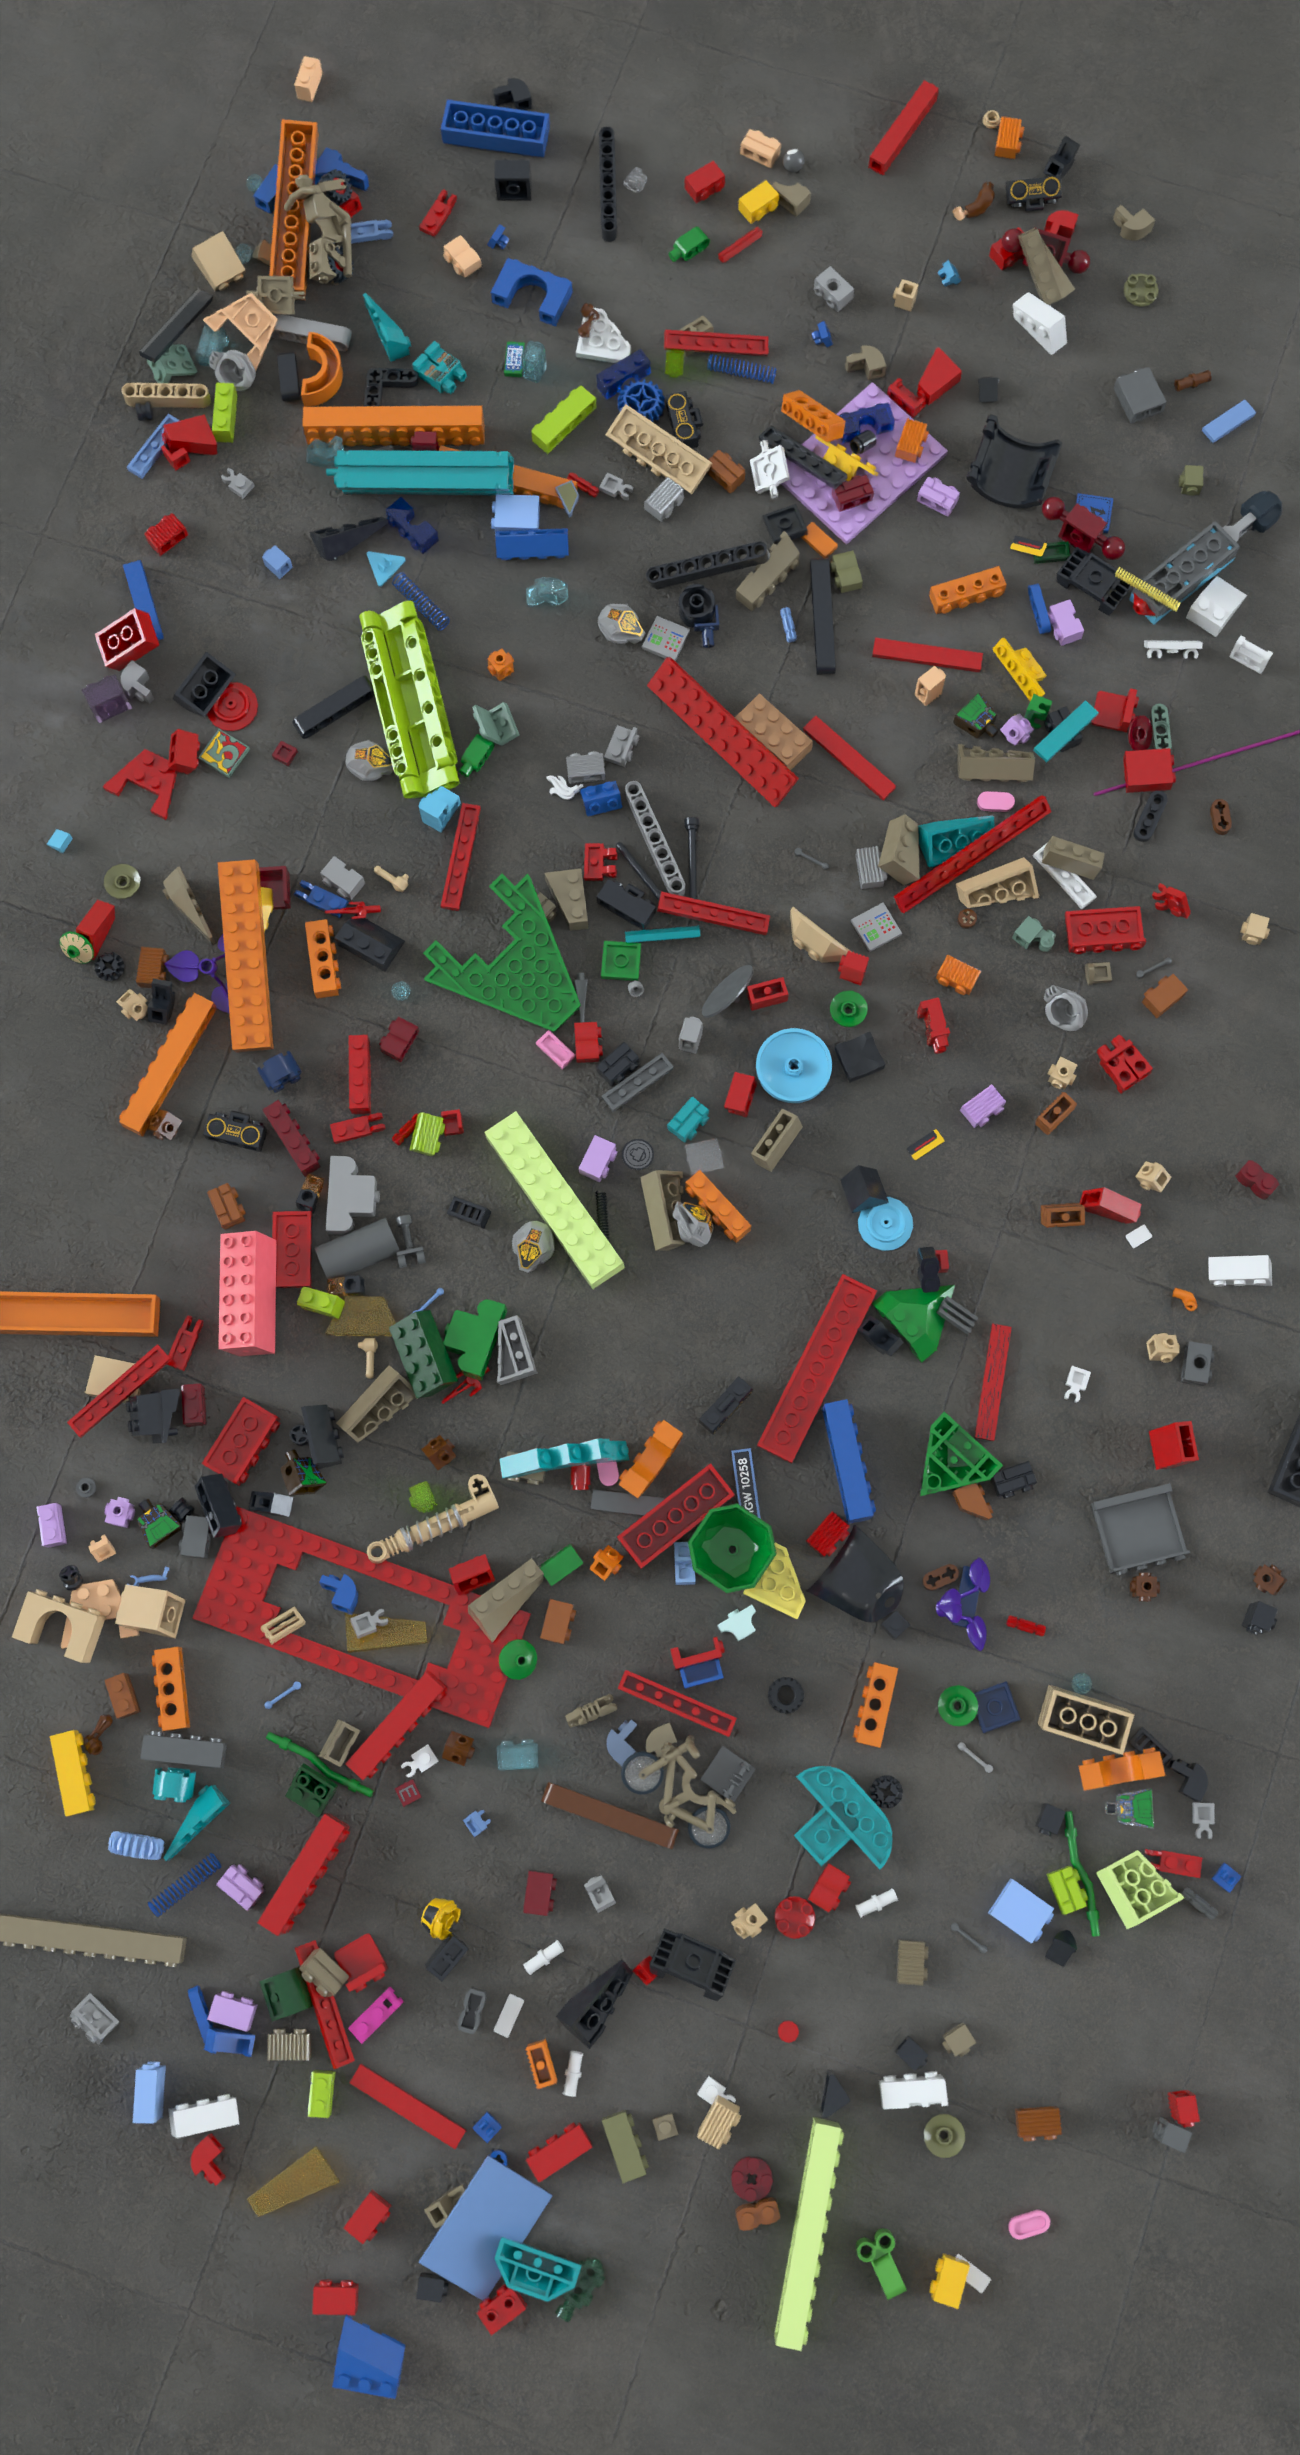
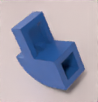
[319,1574,358,1615]

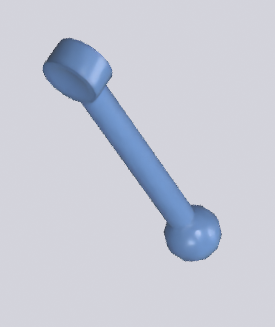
[413,1288,444,1313]
[264,1681,301,1709]

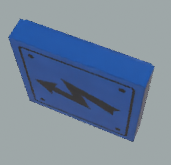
[1076,493,1113,534]

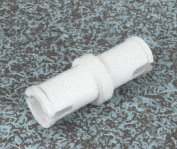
[855,1888,898,1918]
[523,1940,564,1975]
[563,2051,583,2097]

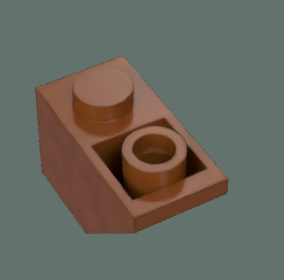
[952,1483,993,1521]

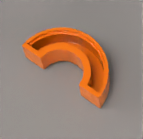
[301,332,343,407]
[619,1420,683,1498]
[1079,1747,1165,1791]

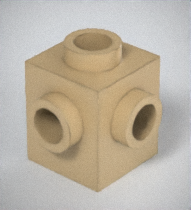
[116,989,148,1021]
[1048,1056,1077,1089]
[1135,1162,1171,1192]
[1146,1333,1180,1363]
[731,1903,768,1939]

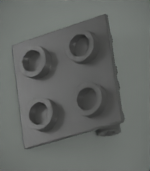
[700,1746,756,1802]

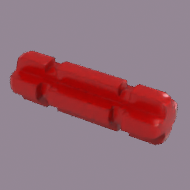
[567,473,599,497]
[392,1113,418,1146]
[1006,1616,1046,1636]

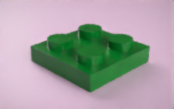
[601,941,641,981]

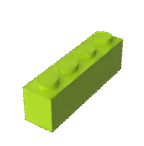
[531,385,597,454]

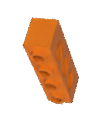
[781,390,846,442]
[305,919,341,999]
[152,1647,190,1731]
[853,1662,898,1748]

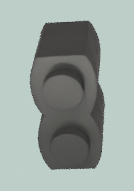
[458,1986,487,2034]

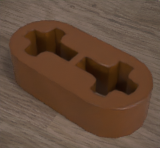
[1210,799,1232,835]
[922,1564,959,1591]

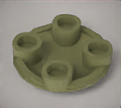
[1124,274,1159,307]

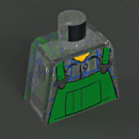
[1105,1789,1154,1829]

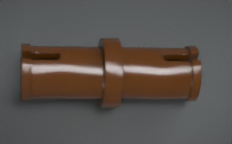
[1174,370,1212,391]

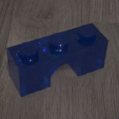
[596,349,651,400]
[838,402,895,444]
[385,497,439,554]

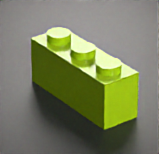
[212,383,238,443]

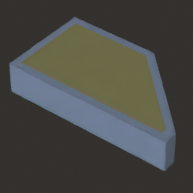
[555,480,579,518]

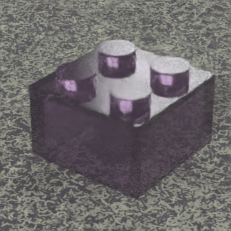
[82,674,132,723]

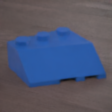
[333,2314,405,2399]

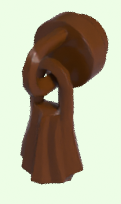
[578,303,600,338]
[84,1715,113,1755]

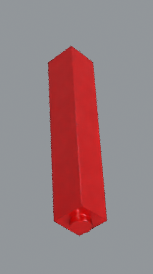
[868,80,939,175]

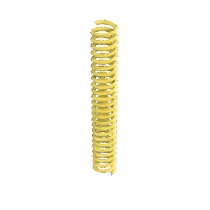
[1115,567,1181,612]

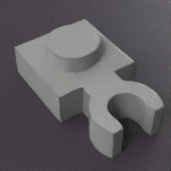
[221,468,254,499]
[599,473,633,500]
[350,1609,388,1638]
[1192,1803,1215,1839]

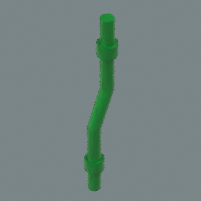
[266,1732,374,1798]
[1064,1811,1100,1937]

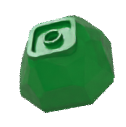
[688,1504,777,1593]

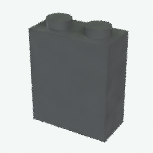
[1113,367,1167,424]

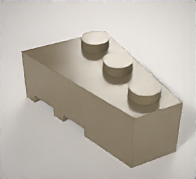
[878,814,920,885]
[544,868,589,931]

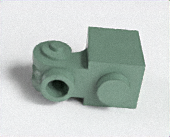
[1012,916,1056,952]

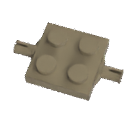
[246,276,305,314]

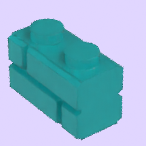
[667,1097,710,1142]

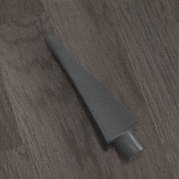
[574,973,588,1023]

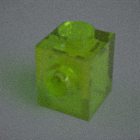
[665,350,685,378]
[409,1481,437,1513]

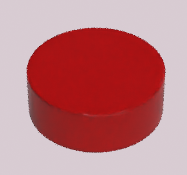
[778,2020,799,2043]

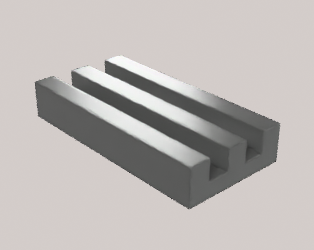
[936,1296,978,1334]

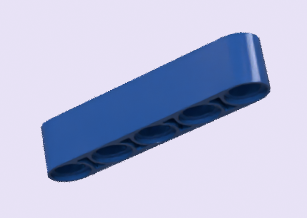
[123,560,164,640]

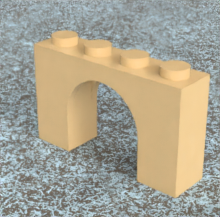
[12,1589,106,1663]

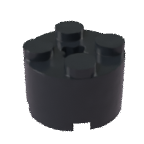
[679,584,715,627]

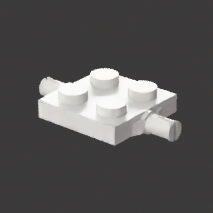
[750,440,790,498]

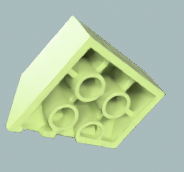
[1096,1850,1185,1929]

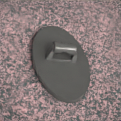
[702,965,754,1018]

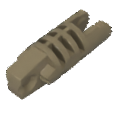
[565,1694,617,1728]

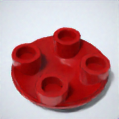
[775,1896,815,1939]

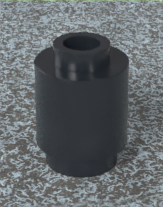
[850,430,876,454]

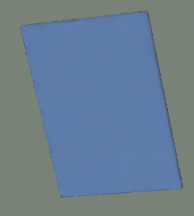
[419,2156,552,2300]

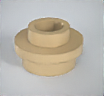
[983,110,1000,128]

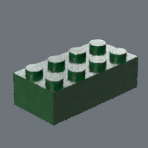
[389,1310,458,1399]

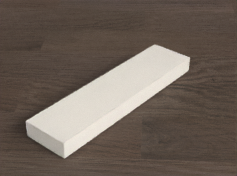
[1033,844,1097,910]

